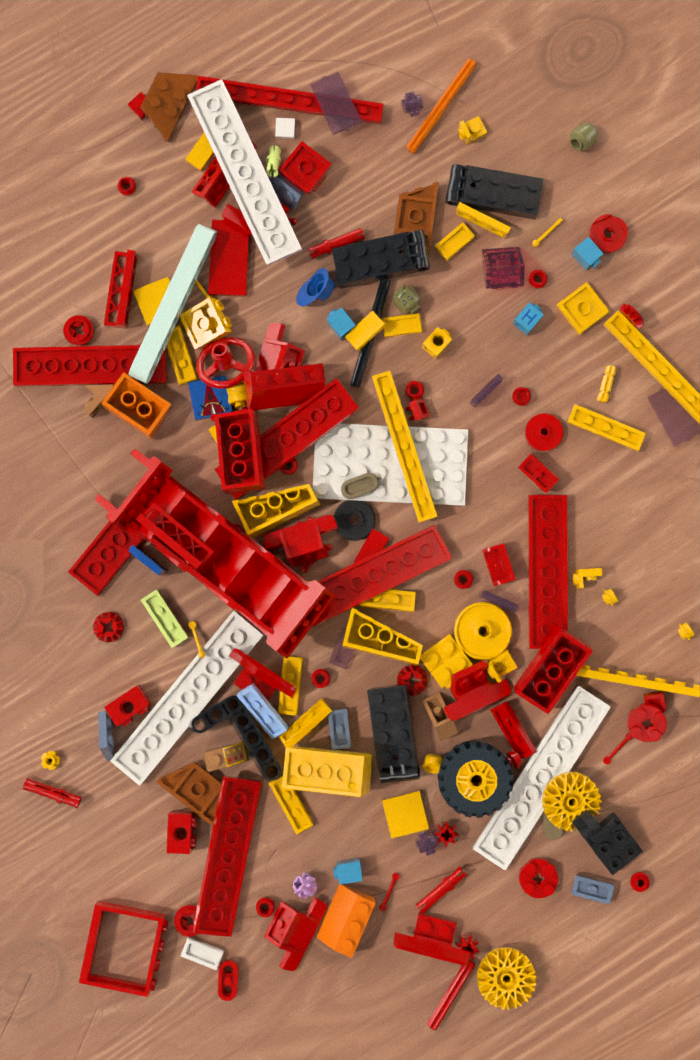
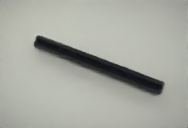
[350,279,390,388]

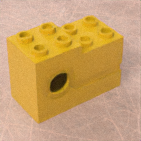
[282,746,373,797]

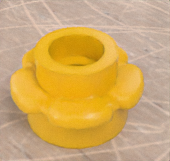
[601,588,618,607]
[677,623,695,641]
[41,751,60,770]

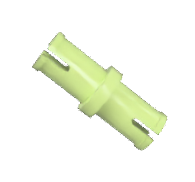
[266,145,281,177]

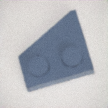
[98,711,115,762]

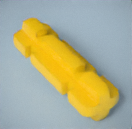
[597,365,617,403]

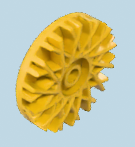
[454,602,512,660]
[542,772,602,832]
[477,947,536,1010]

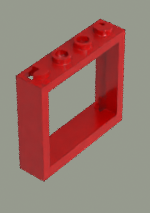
[79,900,169,997]

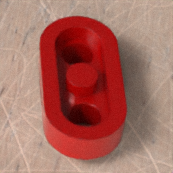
[218,959,239,1001]

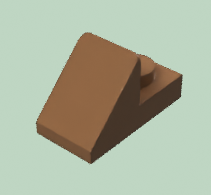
[83,384,113,418]

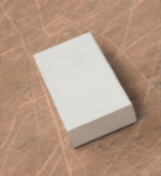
[181,937,224,970]

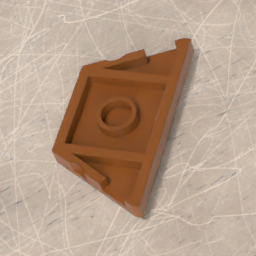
[140,72,198,142]
[394,182,439,255]
[156,761,222,826]

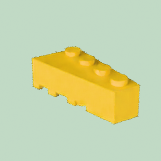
[232,484,320,538]
[342,608,423,665]

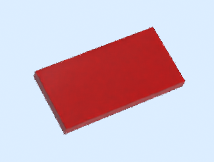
[208,219,249,297]
[68,521,145,596]

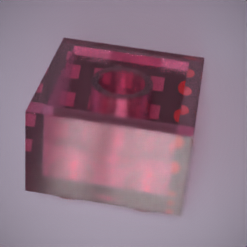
[482,247,525,289]

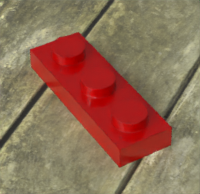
[490,701,537,759]

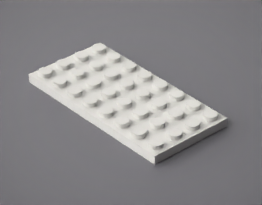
[313,424,468,506]

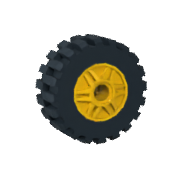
[437,740,514,818]

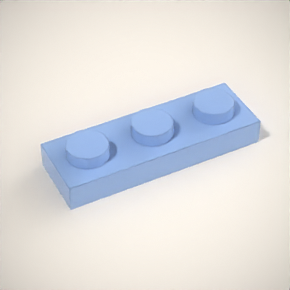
[237,683,288,739]

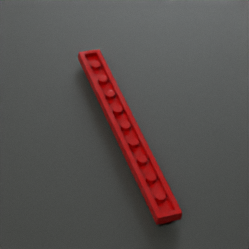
[196,76,384,124]

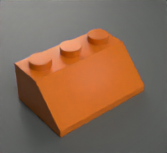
[101,372,171,440]
[316,884,376,958]

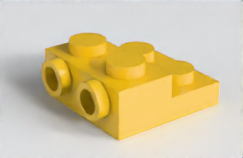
[180,297,232,350]
[420,634,472,689]

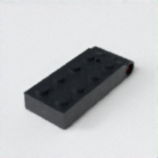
[445,164,544,220]
[332,230,431,289]
[367,684,420,784]

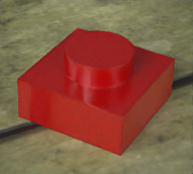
[127,92,146,120]
[643,691,667,712]

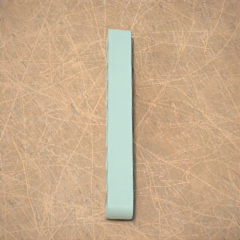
[129,224,217,384]

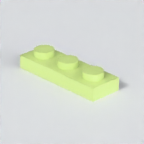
[141,589,189,648]

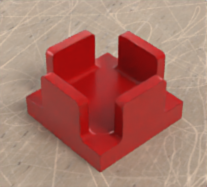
[278,141,332,195]

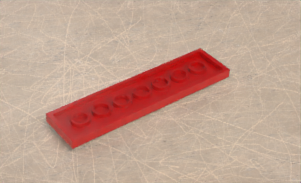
[13,345,166,387]
[214,378,360,500]
[528,495,568,649]
[313,525,452,627]
[193,776,262,937]

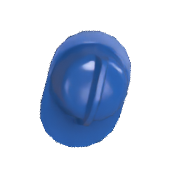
[296,268,337,307]

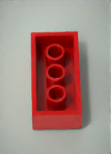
[214,409,265,494]
[513,625,593,714]

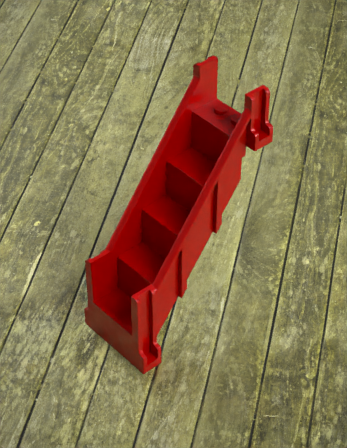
[95,449,335,659]

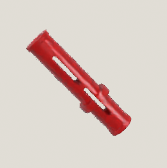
[308,228,365,259]
[22,778,82,808]
[415,866,468,914]

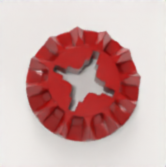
[620,303,644,329]
[63,315,94,346]
[93,612,124,643]
[397,665,428,696]
[174,904,198,937]

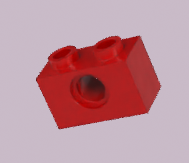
[104,684,152,727]
[166,811,197,854]

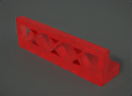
[191,141,257,208]
[103,249,138,329]
[136,502,215,570]

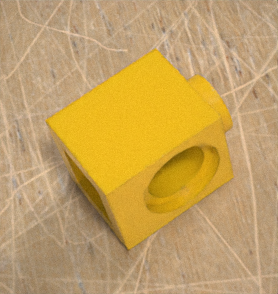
[422,327,452,360]

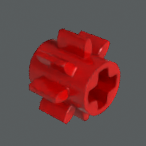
[434,821,459,847]
[455,934,480,959]

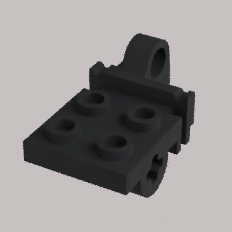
[571,810,643,875]

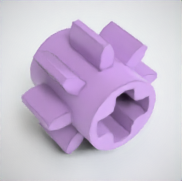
[293,873,317,899]

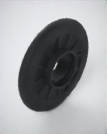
[334,500,375,541]

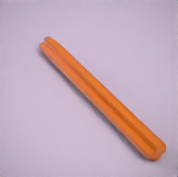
[407,59,477,154]

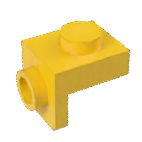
[487,649,518,683]

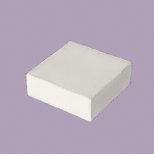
[275,118,295,139]

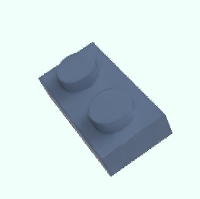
[269,172,304,210]
[328,708,351,750]
[571,874,614,905]

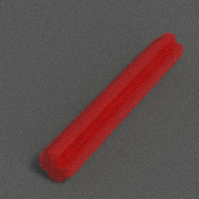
[427,959,475,1031]

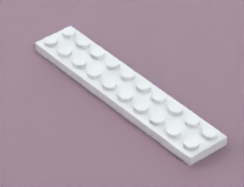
[187,79,302,267]
[110,611,263,786]
[472,685,610,870]

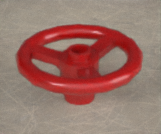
[196,337,255,389]

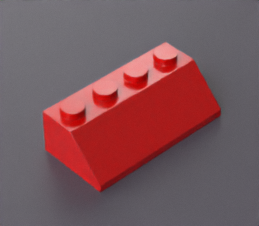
[243,363,326,410]

